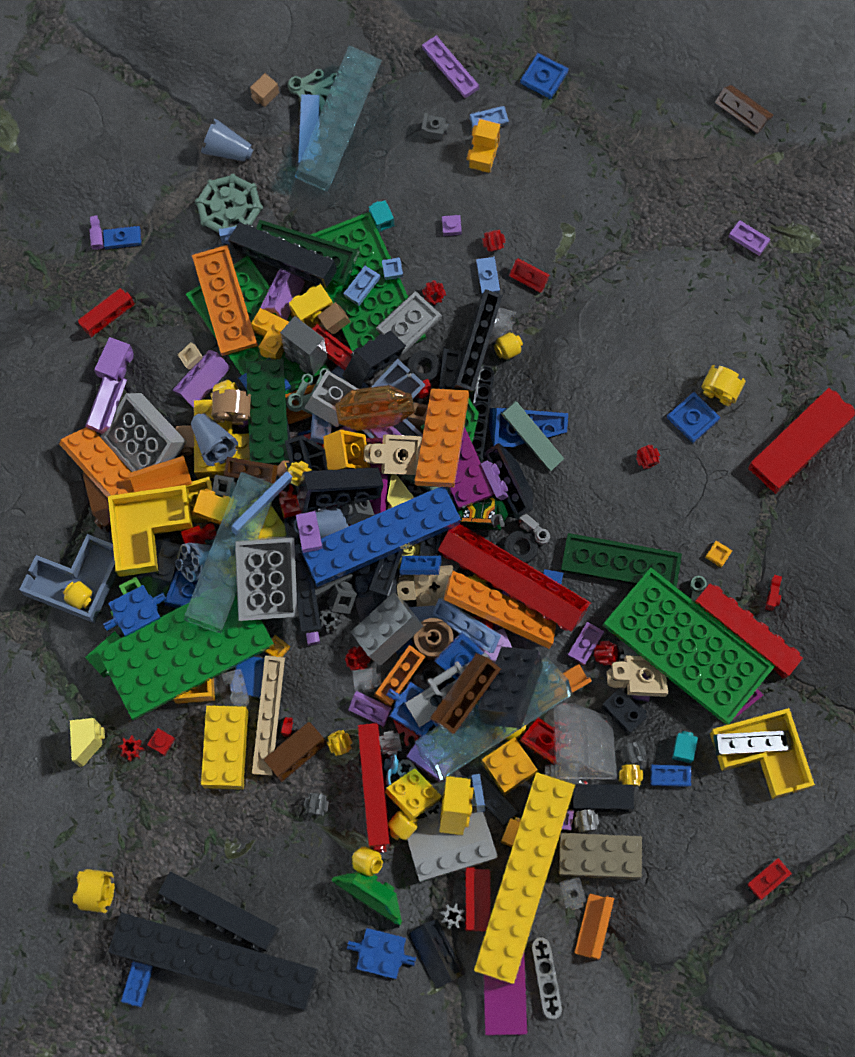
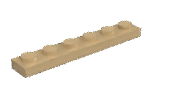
[252,656,285,776]

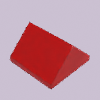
[520,718,571,765]

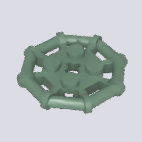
[195,174,263,233]

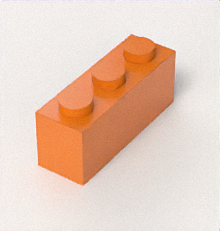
[374,645,425,707]

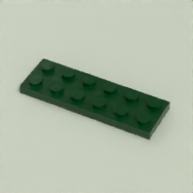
[256,220,360,286]
[246,359,289,465]
[561,533,682,588]

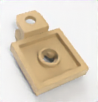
[364,434,422,475]
[397,565,453,607]
[606,656,668,697]

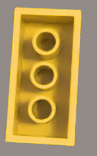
[201,706,248,790]

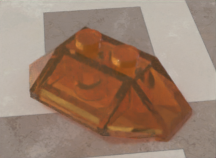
[335,385,415,431]

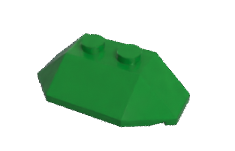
[332,872,402,927]

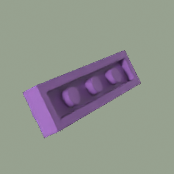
[422,36,479,98]

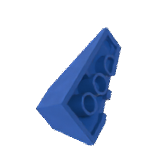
[489,408,568,447]

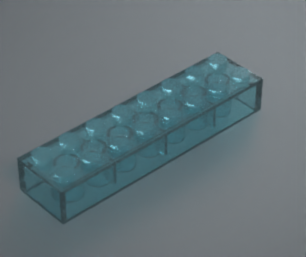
[294,45,382,192]
[184,472,273,634]
[415,657,573,780]

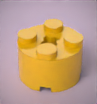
[701,365,746,406]
[73,869,114,913]

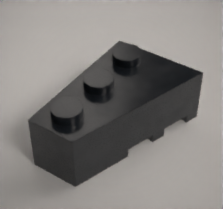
[342,330,406,389]

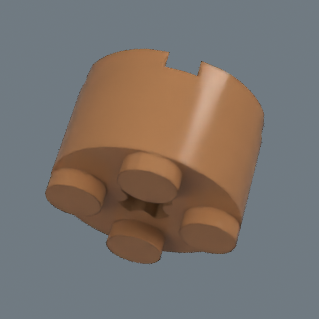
[211,389,251,425]
[414,618,453,661]

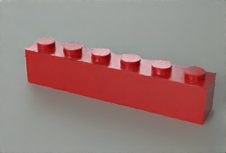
[695,583,803,679]

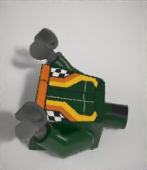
[457,487,508,531]

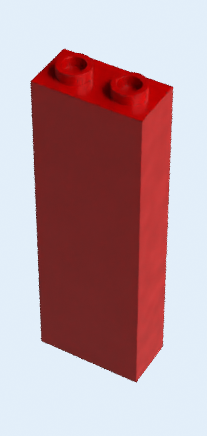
[748,388,855,494]
[358,723,391,853]

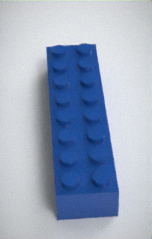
[301,487,461,587]

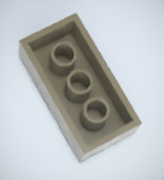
[558,833,642,880]

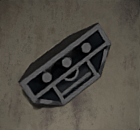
[285,435,328,512]
[483,443,533,519]
[136,530,185,604]
[355,561,398,622]

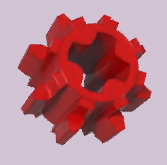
[482,230,506,251]
[422,280,446,305]
[636,445,660,469]
[594,641,619,665]
[345,646,371,671]
[118,735,144,761]

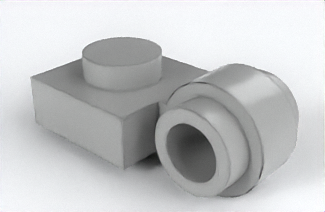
[519,514,550,545]

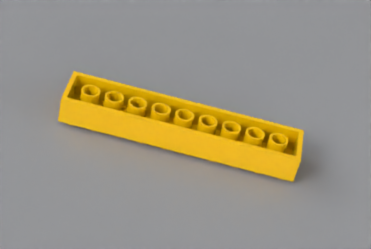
[474,772,575,984]

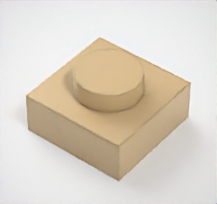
[178,342,203,369]

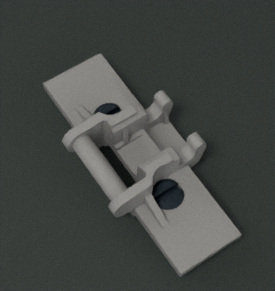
[405,652,490,727]

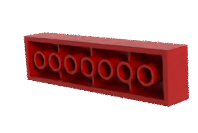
[438,524,591,631]

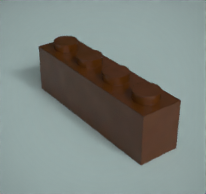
[429,653,501,735]

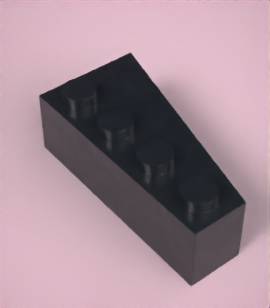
[297,467,384,514]

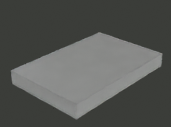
[376,291,442,355]

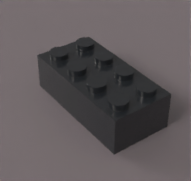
[478,646,543,729]

